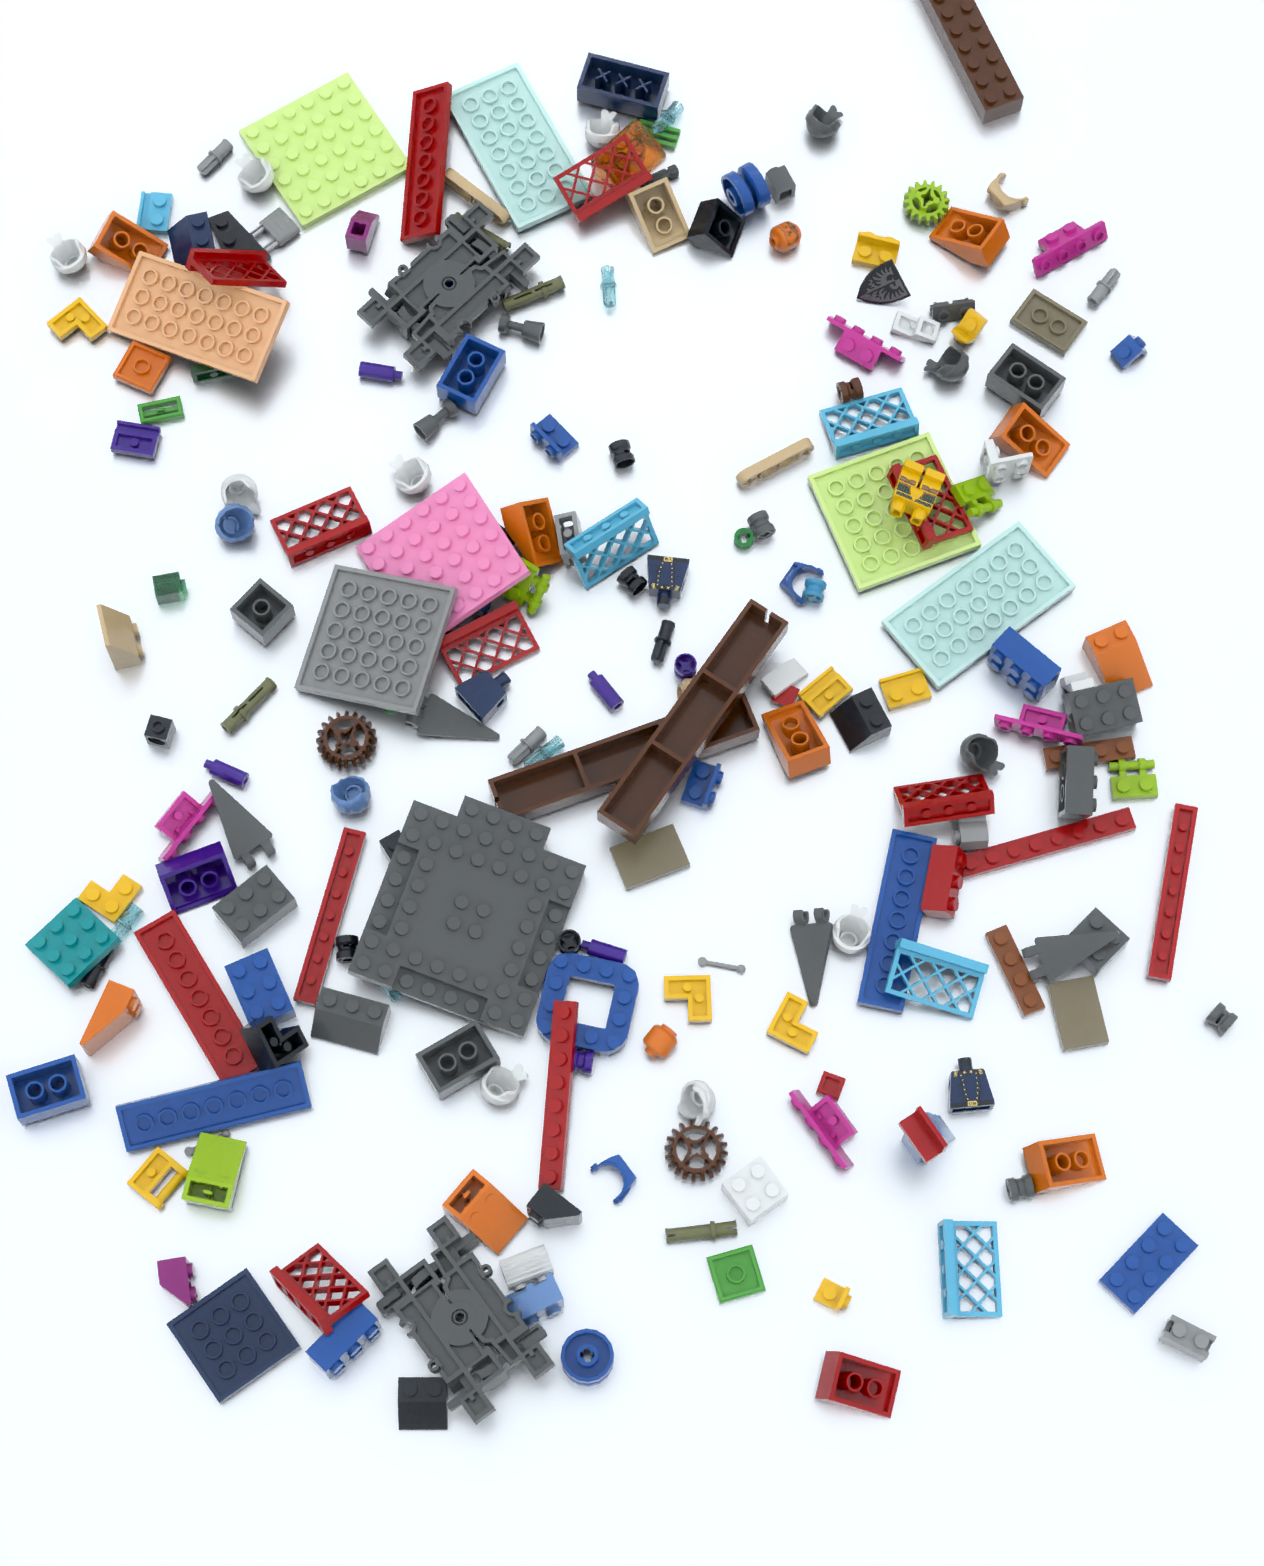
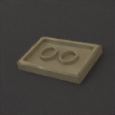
[1010,288,1088,357]
[609,824,690,891]
[1047,975,1109,1052]

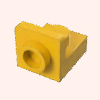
[951,308,988,344]
[813,1277,852,1313]

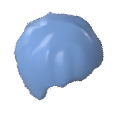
[215,503,255,543]
[330,776,371,815]

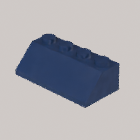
[168,211,215,266]

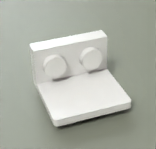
[979,439,1034,483]

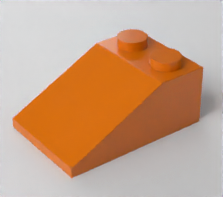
[929,206,1010,268]
[87,210,169,273]
[988,402,1071,478]
[500,497,563,567]
[1082,620,1153,693]
[761,700,831,779]
[79,980,142,1056]
[1022,1133,1107,1194]

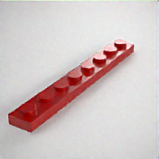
[1147,803,1198,982]
[962,807,1137,880]
[293,827,367,1006]
[538,1000,579,1191]

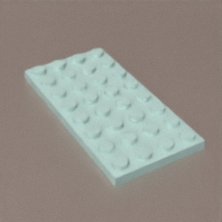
[450,62,594,232]
[881,521,1076,690]

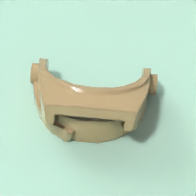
[986,172,1029,210]

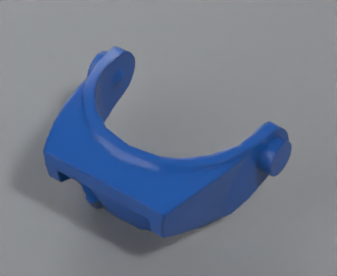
[779,562,824,606]
[590,1154,637,1204]

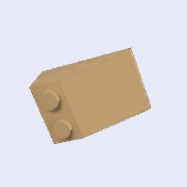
[625,177,689,254]
[96,604,144,670]

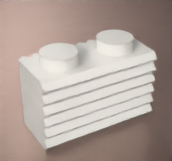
[499,1244,554,1292]

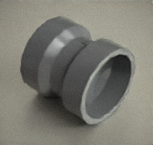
[747,510,776,541]
[1205,1002,1238,1035]
[1005,1174,1035,1202]

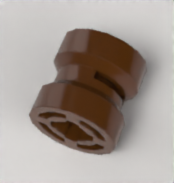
[836,377,864,404]

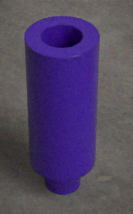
[358,361,403,382]
[587,670,624,712]
[203,759,249,788]
[580,939,628,964]

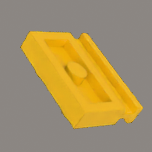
[798,666,853,719]
[878,668,932,711]

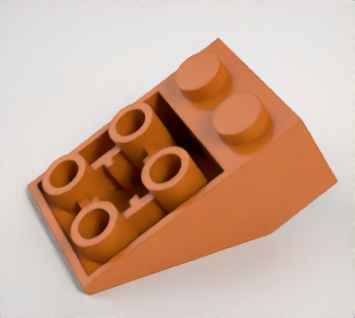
[442,1169,528,1255]

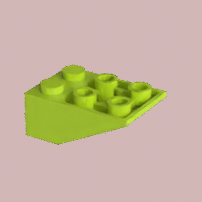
[181,1132,247,1212]

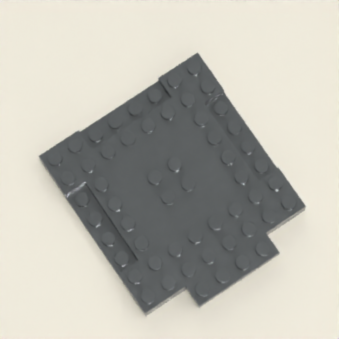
[347,795,586,1039]

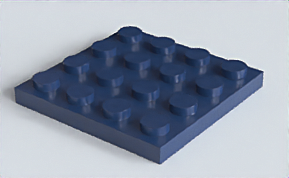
[166,1268,301,1404]

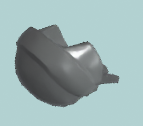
[805,104,844,139]
[923,346,969,382]
[960,733,1005,776]

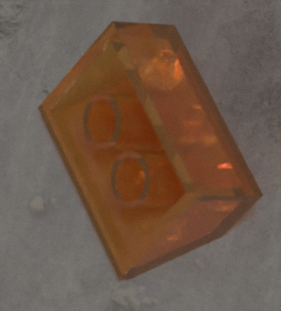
[591,118,666,188]

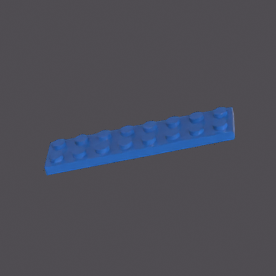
[857,829,937,1013]
[115,1060,312,1152]

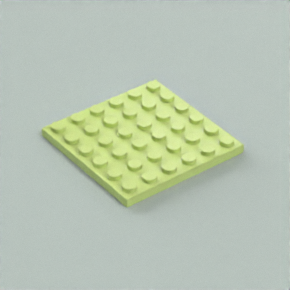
[239,72,407,230]
[807,432,981,592]

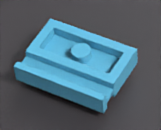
[137,191,173,235]

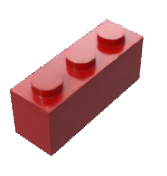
[920,844,967,919]

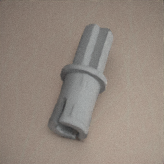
[197,139,234,175]
[1087,268,1121,307]
[507,726,547,765]

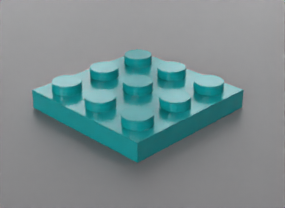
[25,898,121,989]

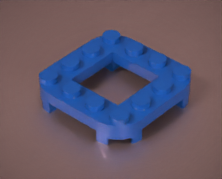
[536,953,639,1056]

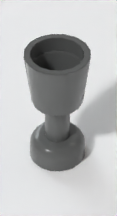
[498,313,545,344]
[413,398,459,441]

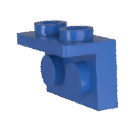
[530,414,579,462]
[680,760,724,811]

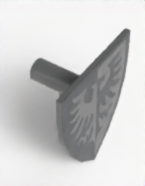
[857,259,911,304]

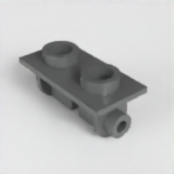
[930,297,975,323]

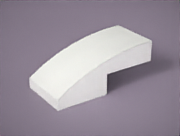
[890,310,941,343]
[760,658,809,698]
[1060,672,1095,692]

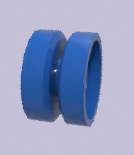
[721,162,771,218]
[561,1328,614,1387]

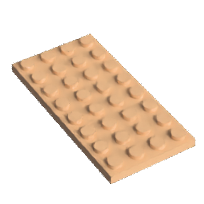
[106,251,291,384]

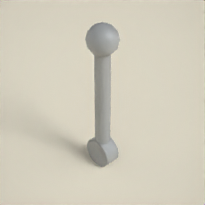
[698,957,746,973]
[184,1129,230,1157]

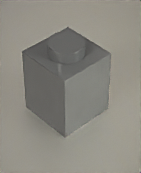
[765,165,796,204]

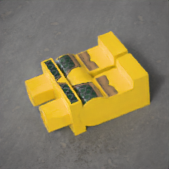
[888,459,946,526]

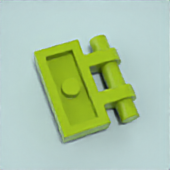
[950,475,1003,517]
[502,557,551,615]
[1108,758,1158,801]

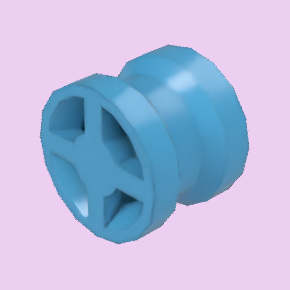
[802,578,827,604]

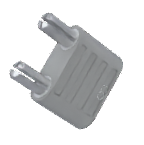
[250,207,300,253]

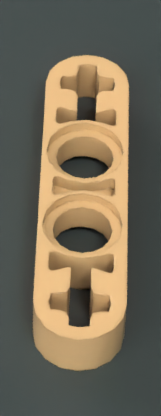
[444,168,510,226]
[736,438,815,488]

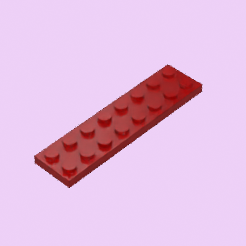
[400,81,452,244]
[133,910,259,1080]

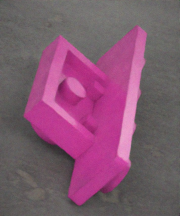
[1032,220,1108,277]
[826,314,906,370]
[994,704,1084,746]
[154,791,215,861]
[789,1089,858,1169]

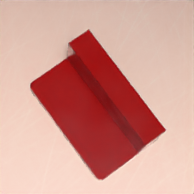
[898,1106,948,1164]

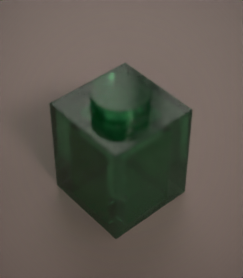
[152,572,188,605]

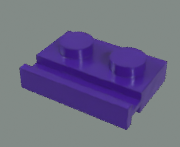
[110,420,161,459]

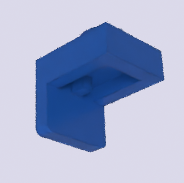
[1110,334,1148,369]

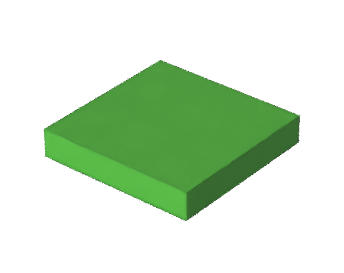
[706,1244,766,1304]

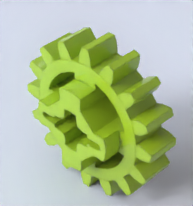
[903,180,950,226]

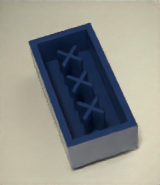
[577,52,670,122]

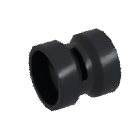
[608,439,635,469]
[617,565,648,597]
[558,929,581,954]
[335,935,359,963]

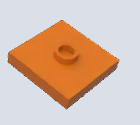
[112,340,172,395]

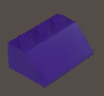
[155,841,237,914]

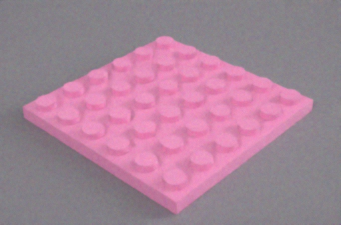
[355,472,531,633]

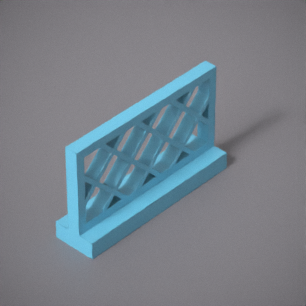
[819,387,919,459]
[564,498,659,589]
[884,938,989,1019]
[937,1219,1003,1319]

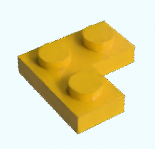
[47,297,108,342]
[77,874,143,925]
[664,975,712,1023]
[766,991,819,1055]

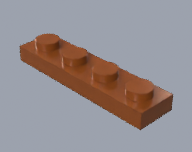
[1042,736,1136,772]
[984,925,1045,1018]

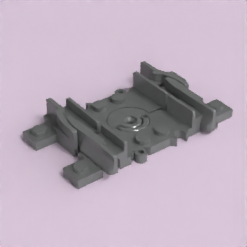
[357,201,540,372]
[367,1215,556,1425]

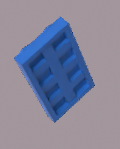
[1098,1213,1199,1315]

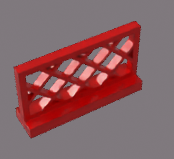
[553,134,653,223]
[185,248,287,288]
[887,455,973,551]
[270,486,372,568]
[439,600,540,685]
[893,774,995,827]
[269,1243,370,1336]

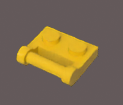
[127,1146,188,1211]

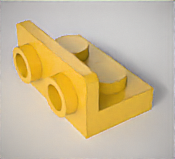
[851,231,900,269]

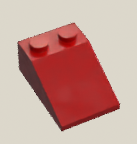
[815,1351,901,1418]

